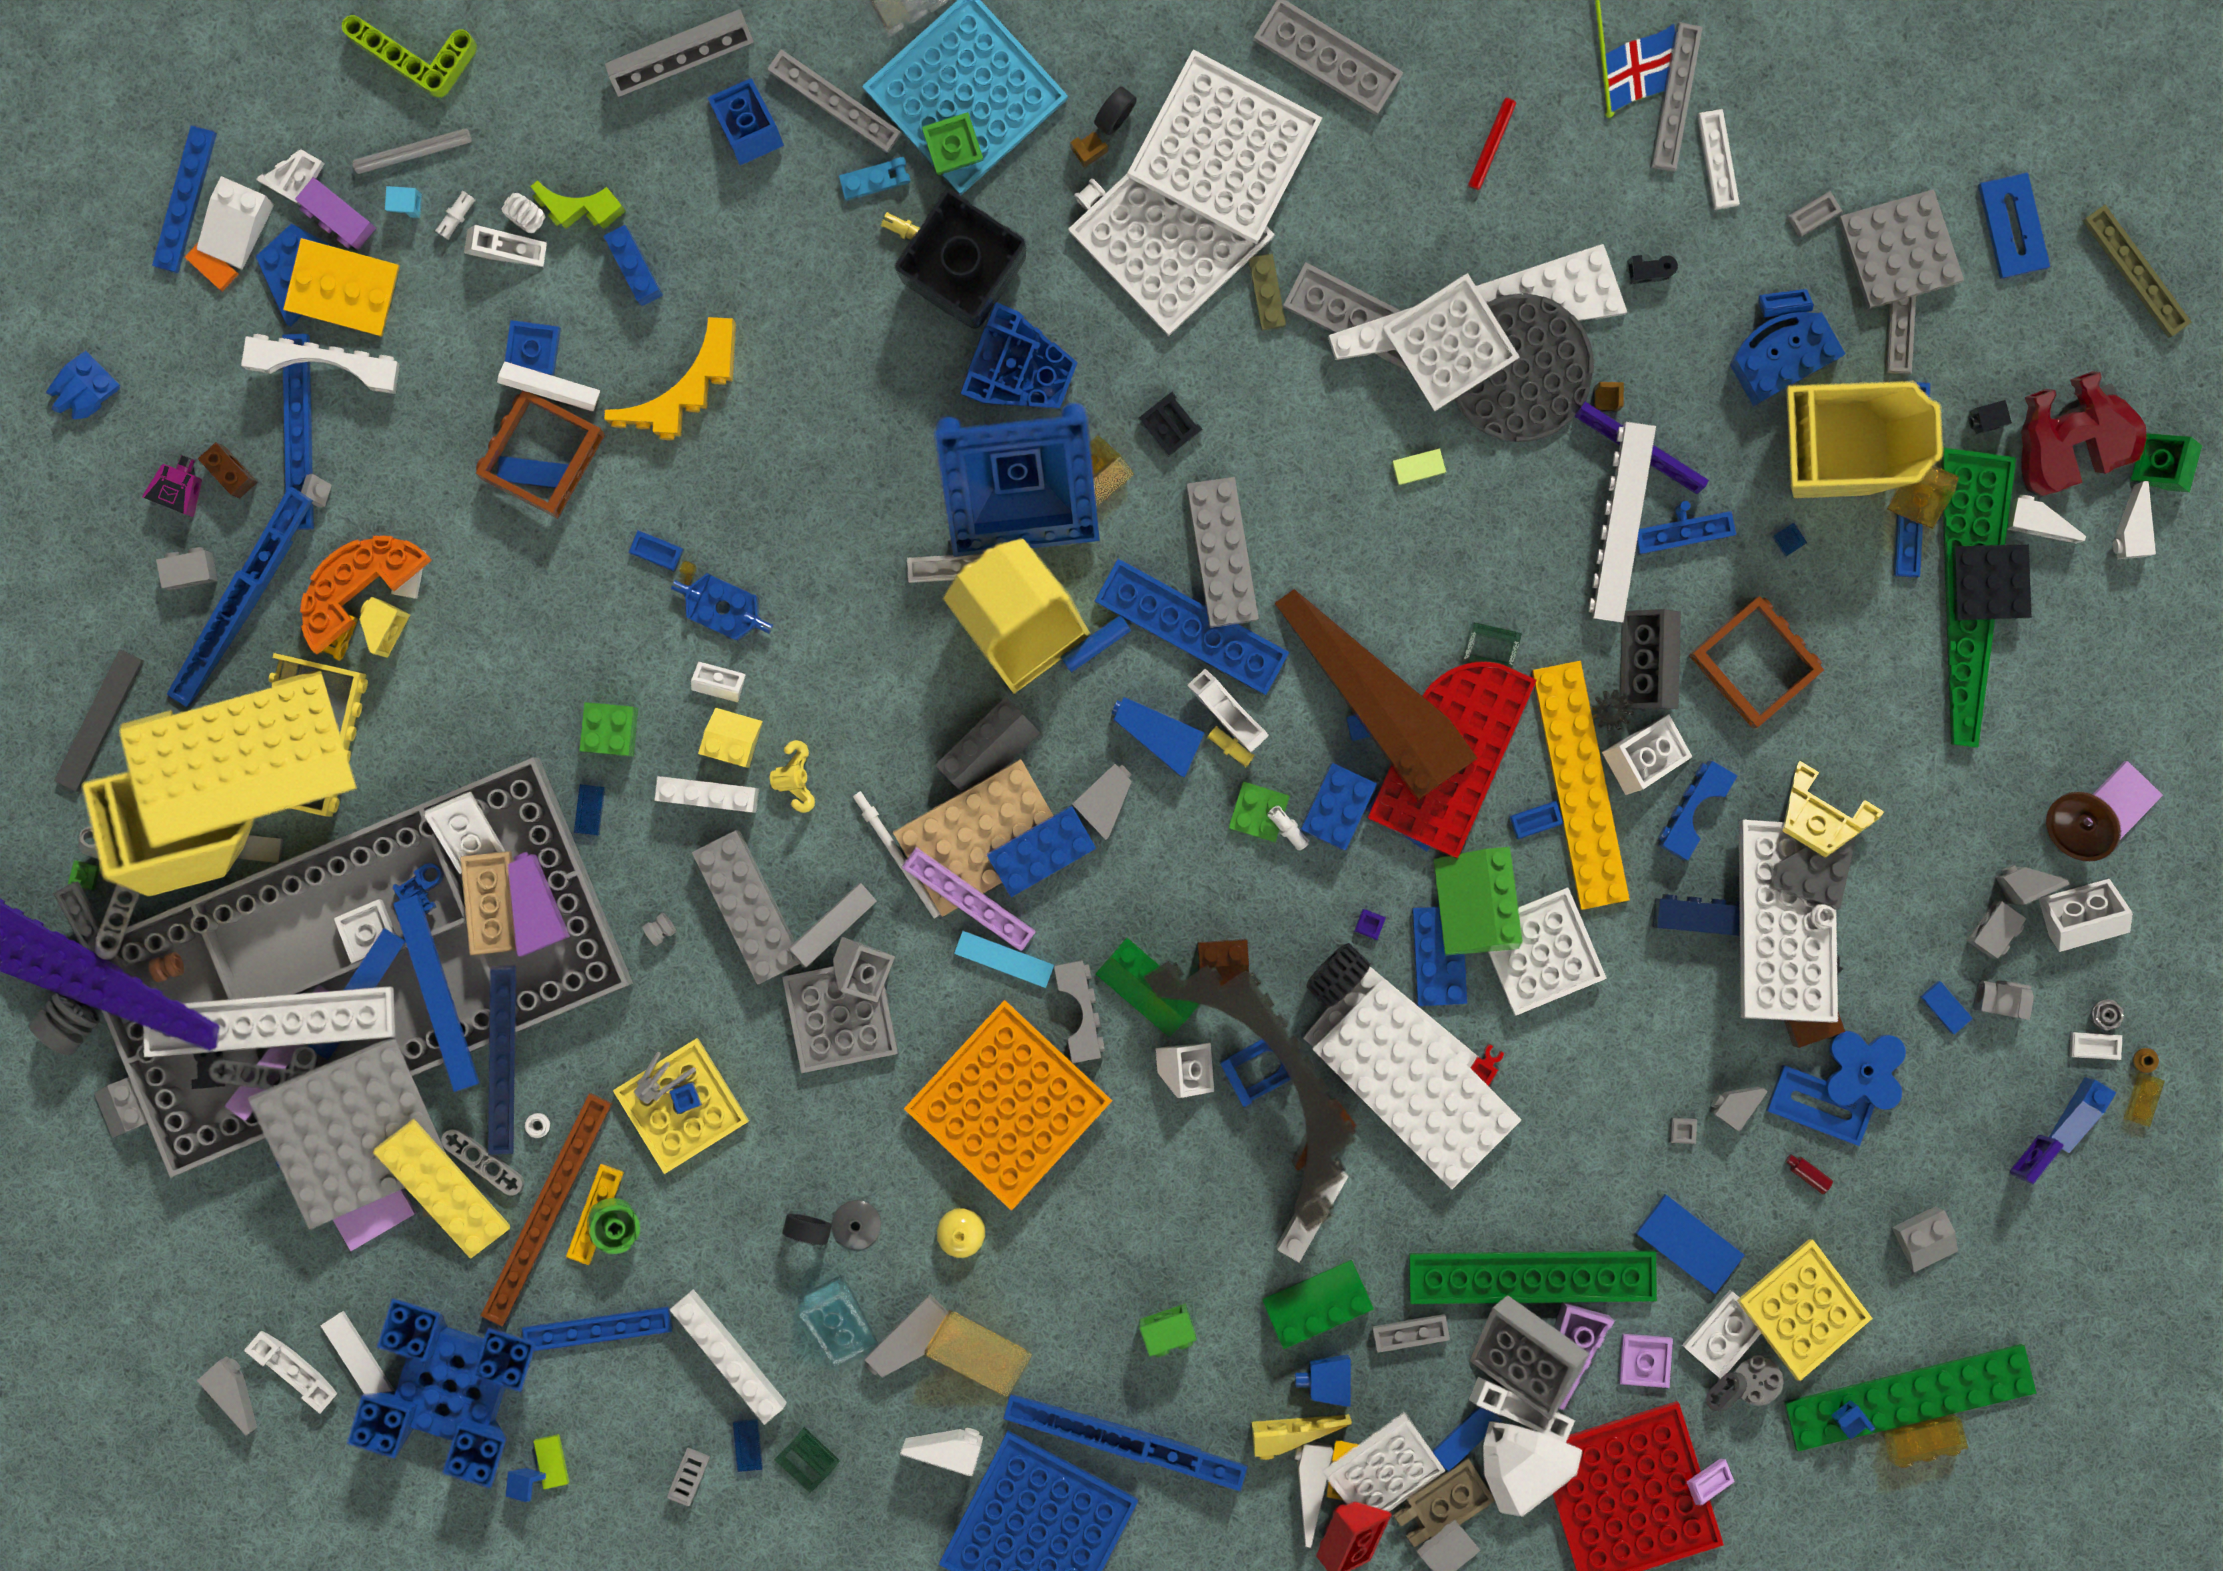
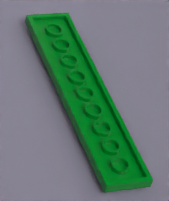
[1409,1250,1657,1304]
[1784,1344,2037,1452]

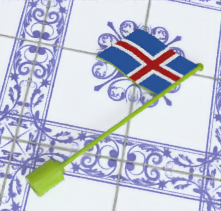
[1595,0,1675,118]

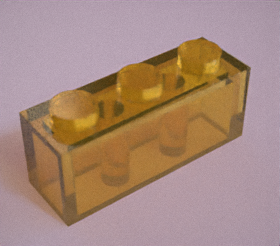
[1882,1414,1968,1468]

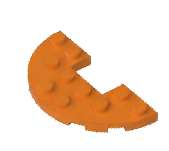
[300,535,432,655]

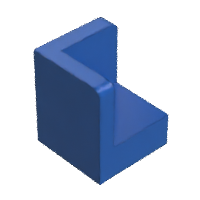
[1831,1400,1875,1439]
[506,1468,546,1502]

